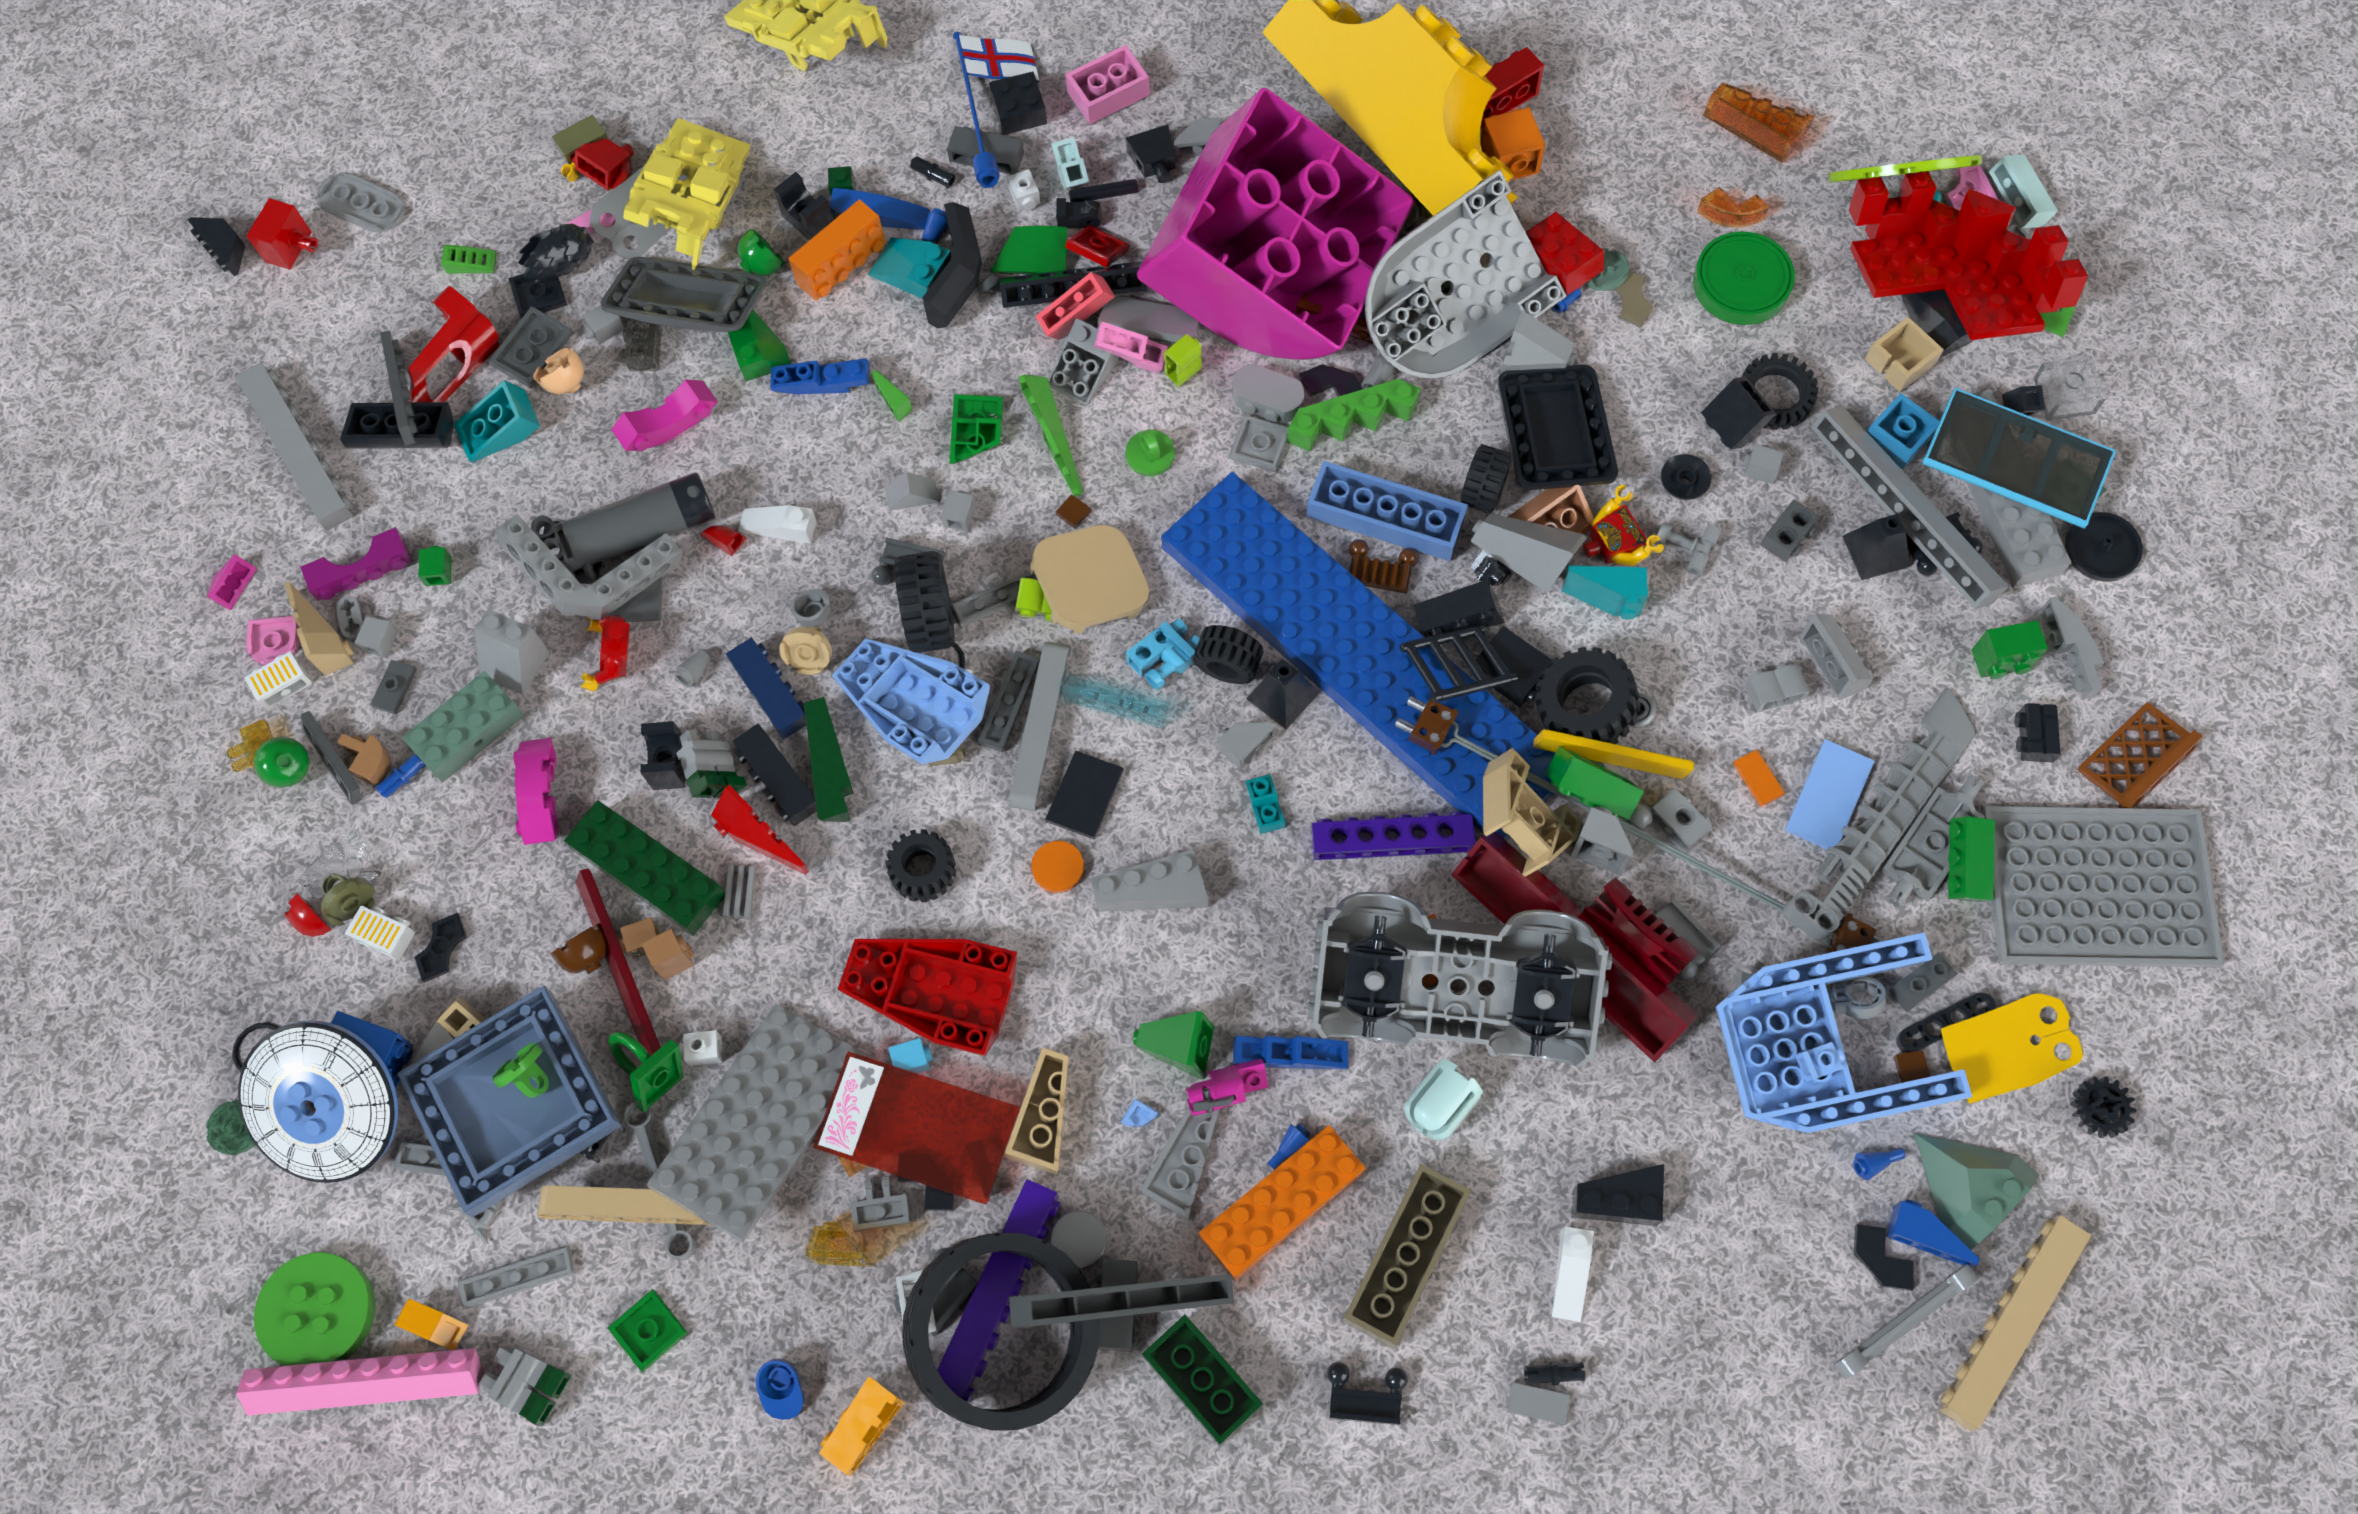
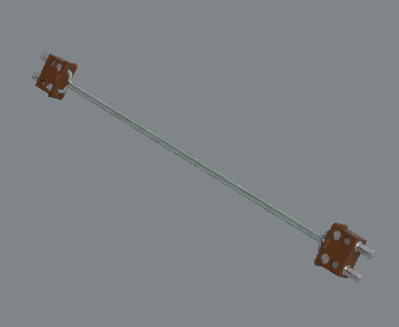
[1395,696,1883,975]

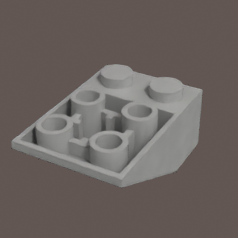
[1048,318,1119,406]

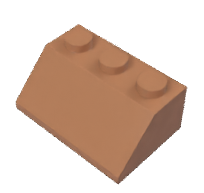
[1508,485,1594,534]

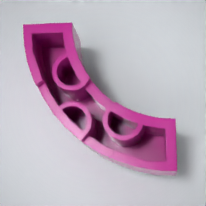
[611,379,718,452]
[513,737,560,845]

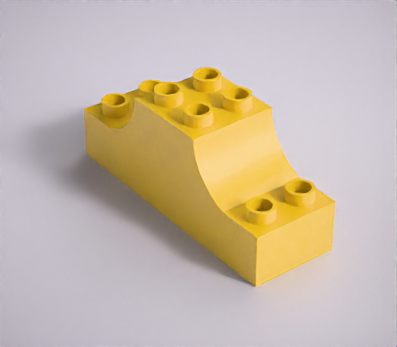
[1262,0,1518,216]

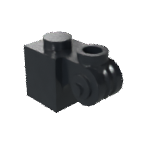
[1470,550,1513,586]

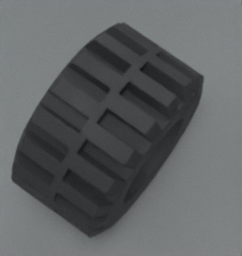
[1461,444,1512,513]
[1193,625,1264,684]
[886,829,956,902]

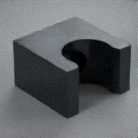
[773,172,834,240]
[640,721,685,790]

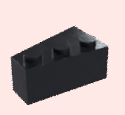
[1572,1164,1664,1226]

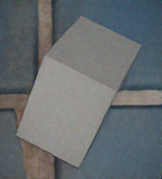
[886,472,938,511]

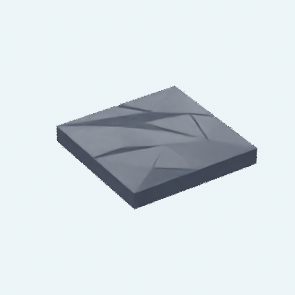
[397,985,622,1218]

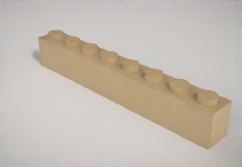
[1940,1215,2092,1432]

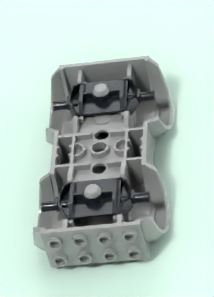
[1308,892,1612,1067]

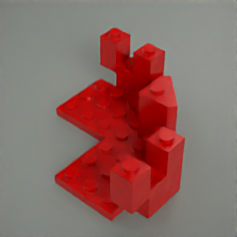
[1849,171,2088,340]

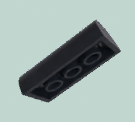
[340,402,453,449]

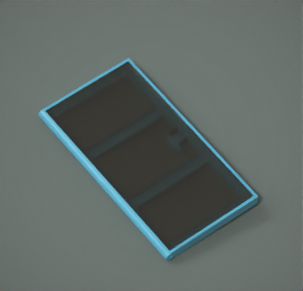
[1922,387,2117,529]

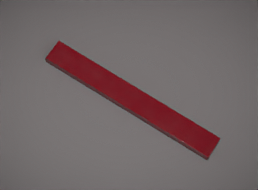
[575,868,661,1056]

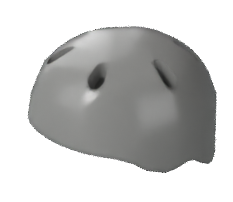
[791,589,832,627]

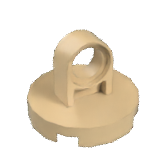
[779,627,832,675]

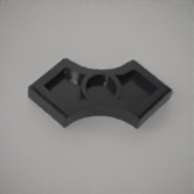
[414,913,468,983]

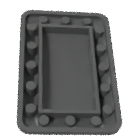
[600,256,766,333]

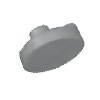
[1050,1211,1107,1269]

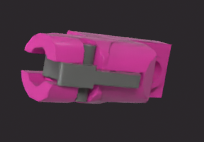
[1185,1059,1268,1116]

